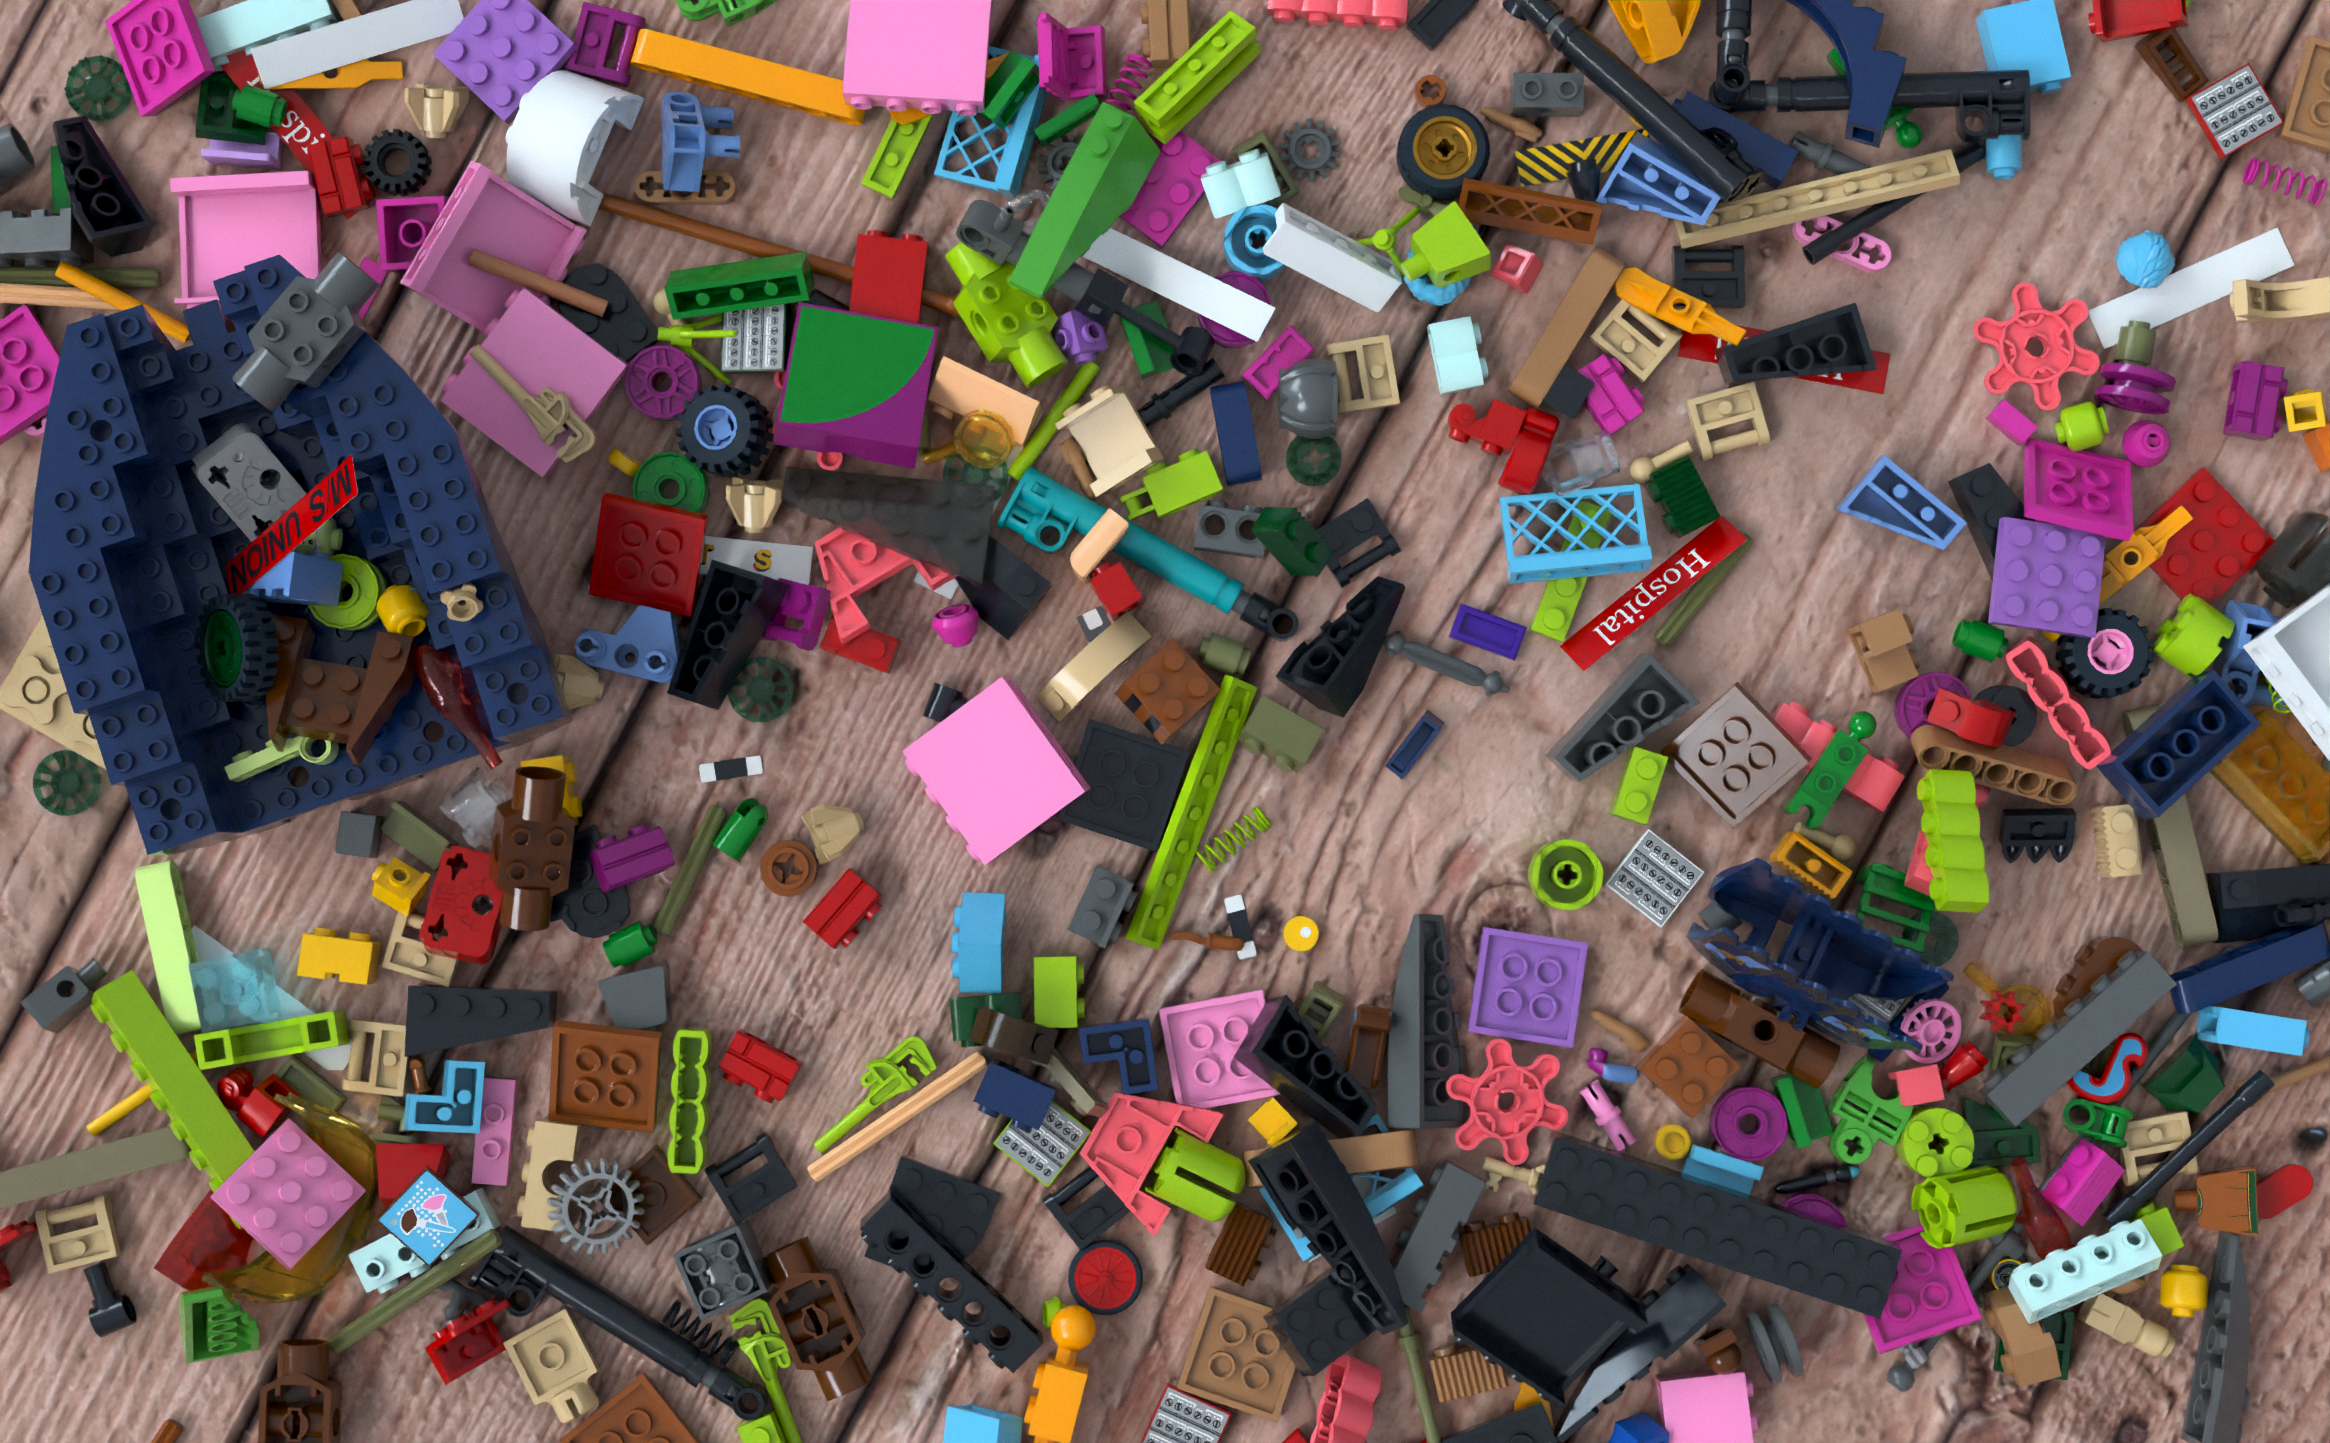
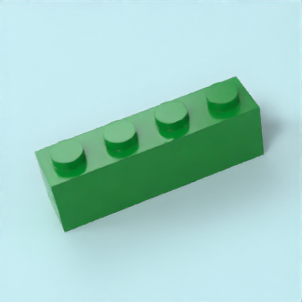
[664,251,815,320]

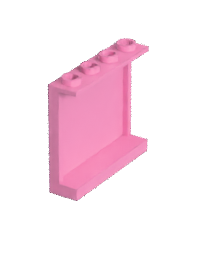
[842,0,994,116]
[400,161,587,332]
[170,171,322,309]
[440,288,629,478]
[902,675,1091,865]

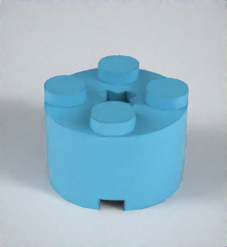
[1223,205,1287,282]

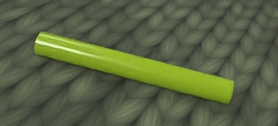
[1006,362,1101,482]

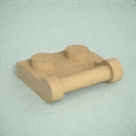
[1589,299,1683,383]
[1326,334,1400,415]
[1685,382,1770,462]
[381,911,459,987]
[342,1019,411,1097]
[2114,1110,2198,1186]
[35,1193,122,1274]

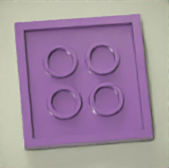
[433,0,578,125]
[1988,517,2106,638]
[1467,927,1588,1048]

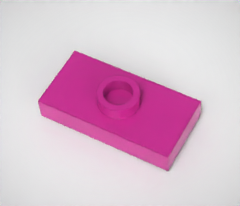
[1242,325,1315,401]

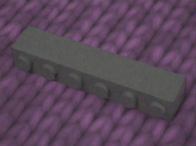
[1979,950,2177,1127]

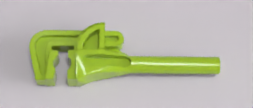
[813,1036,938,1154]
[729,1297,803,1443]

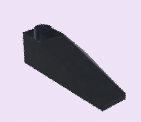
[921,499,1052,640]

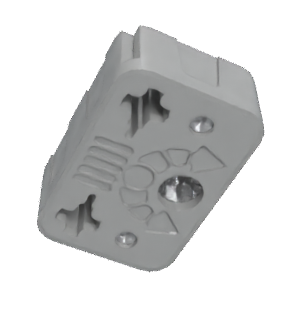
[191,423,307,542]

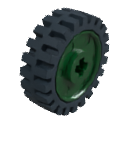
[196,594,279,702]

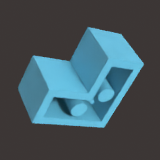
[952,892,1006,994]
[403,1060,485,1134]

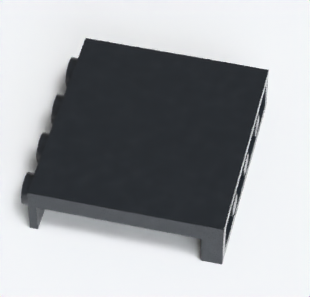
[1451,1228,1648,1408]

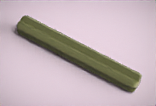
[1654,531,1754,646]
[653,805,727,936]

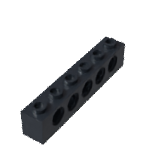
[860,1190,1043,1373]

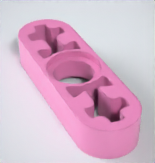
[1792,215,1891,273]

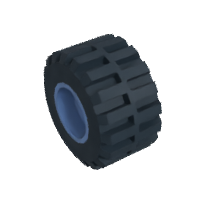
[676,384,774,478]

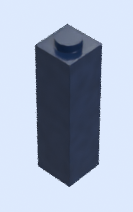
[1672,91,1799,189]

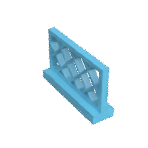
[934,46,1048,199]
[1499,484,1652,584]
[1259,1114,1424,1263]

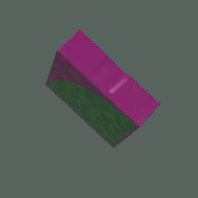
[774,302,938,469]

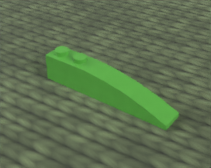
[1008,102,1161,299]
[179,1285,260,1364]

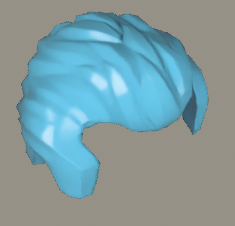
[2115,230,2175,289]

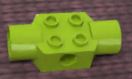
[945,242,1068,388]

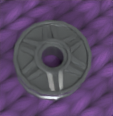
[1745,1303,1804,1386]

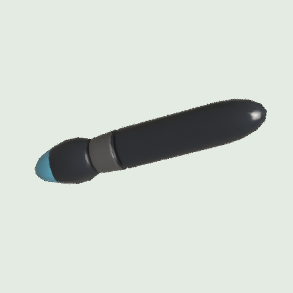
[1774,1166,1860,1194]

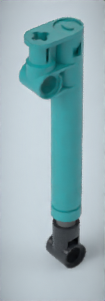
[996,466,1299,642]

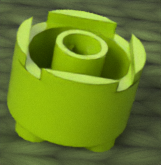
[2151,593,2235,678]
[1528,839,1603,910]
[1895,1105,1974,1178]

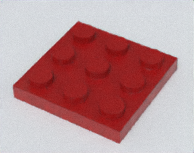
[2134,467,2277,605]
[589,493,709,617]

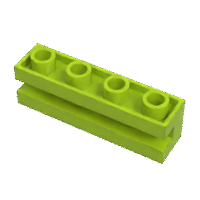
[1133,10,1261,144]

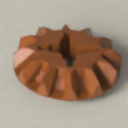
[760,840,817,897]

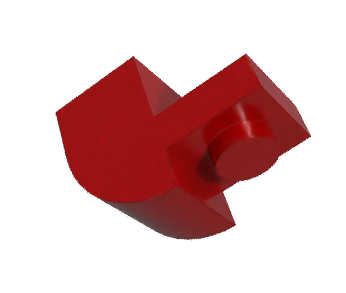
[1927,687,2016,747]

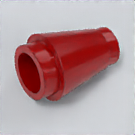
[1939,1041,1989,1091]

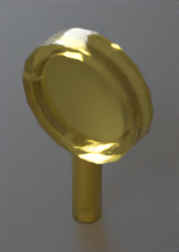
[923,409,1015,469]
[1963,962,2051,1041]

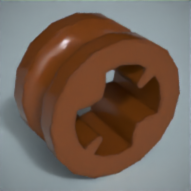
[1415,75,1446,108]

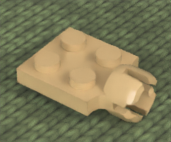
[503,1308,601,1424]

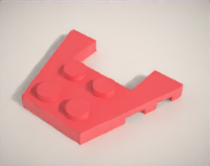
[814,507,959,644]
[1079,1091,1223,1236]

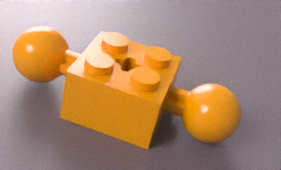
[1024,1305,1096,1443]

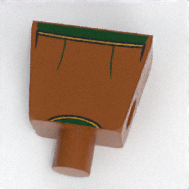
[2175,1165,2259,1236]

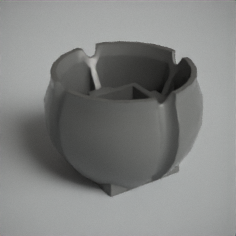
[1277,358,1338,439]

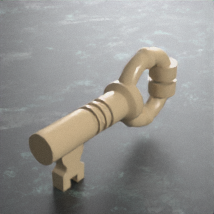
[1481,1156,1545,1196]

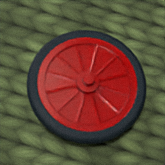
[1068,1240,1143,1315]

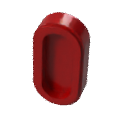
[2256,1164,2313,1219]

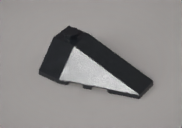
[52,115,154,257]
[1276,576,1406,718]
[2207,864,2330,943]

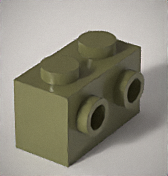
[1237,695,1324,773]

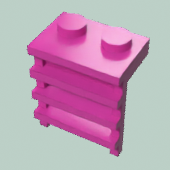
[1037,12,1107,102]

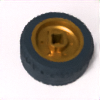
[1396,104,1490,200]

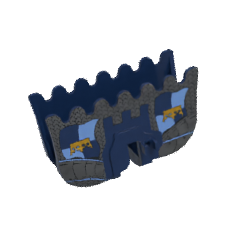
[1686,858,1955,1051]

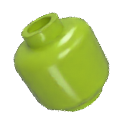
[2054,401,2110,452]

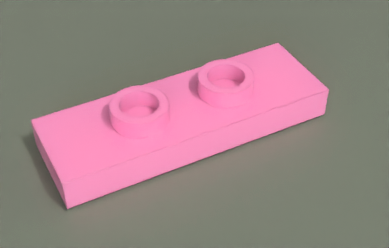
[471,1077,518,1186]

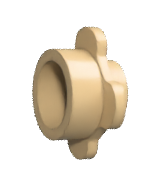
[440,583,483,621]

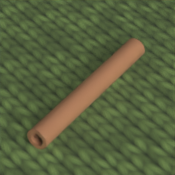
[468,248,608,317]

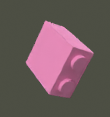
[1655,1367,1758,1443]

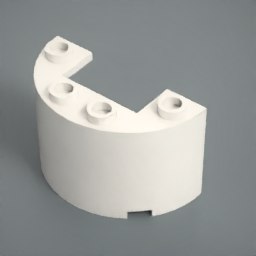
[506,70,644,226]

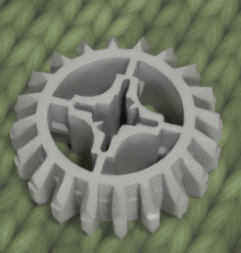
[547,1158,645,1255]

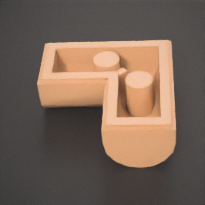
[1070,508,1129,583]

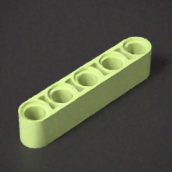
[135,860,211,1035]

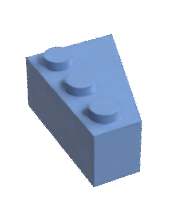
[1595,131,1720,225]
[1835,455,1967,550]
[235,551,343,606]

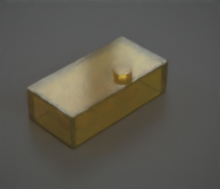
[2209,710,2330,864]

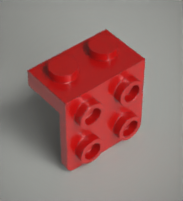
[425,1298,511,1385]

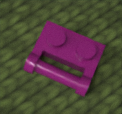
[566,2,646,87]
[761,578,831,651]

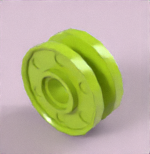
[308,554,388,631]

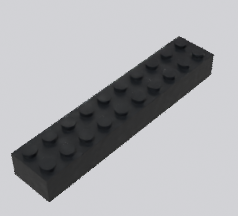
[1534,1131,1902,1319]

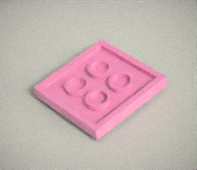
[1159,989,1281,1109]
[210,1118,366,1270]

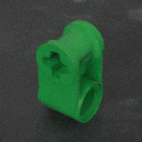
[2061,1099,2135,1148]

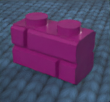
[2223,361,2288,441]
[589,824,675,893]

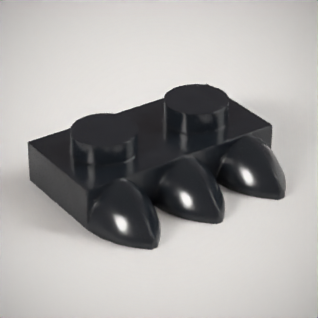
[1999,808,2076,863]

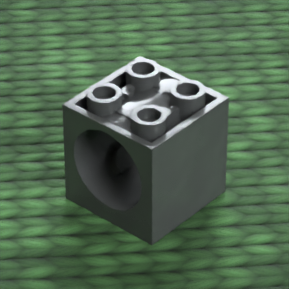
[673,1218,774,1321]

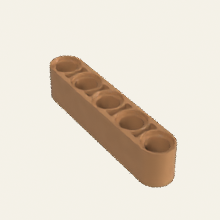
[1507,246,1626,408]
[1911,725,2078,806]
[1243,1130,1419,1188]

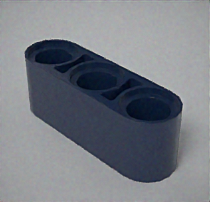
[1210,381,1262,486]

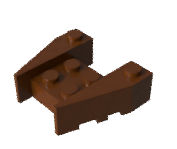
[266,614,420,765]

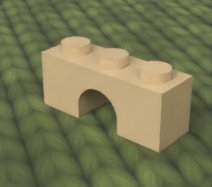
[517,1118,584,1232]

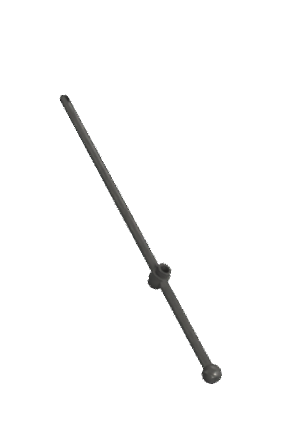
[1887,946,2235,1392]

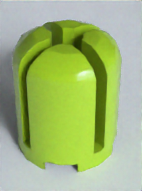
[1145,1127,1246,1222]
[1911,1165,2017,1249]

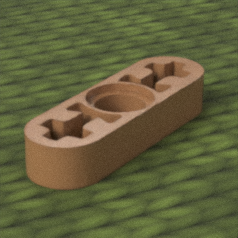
[634,170,737,205]

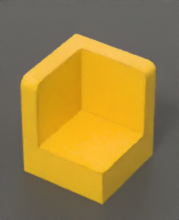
[1247,1096,1298,1146]

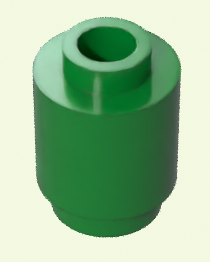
[232,84,288,128]
[1952,619,2008,663]
[603,921,658,968]

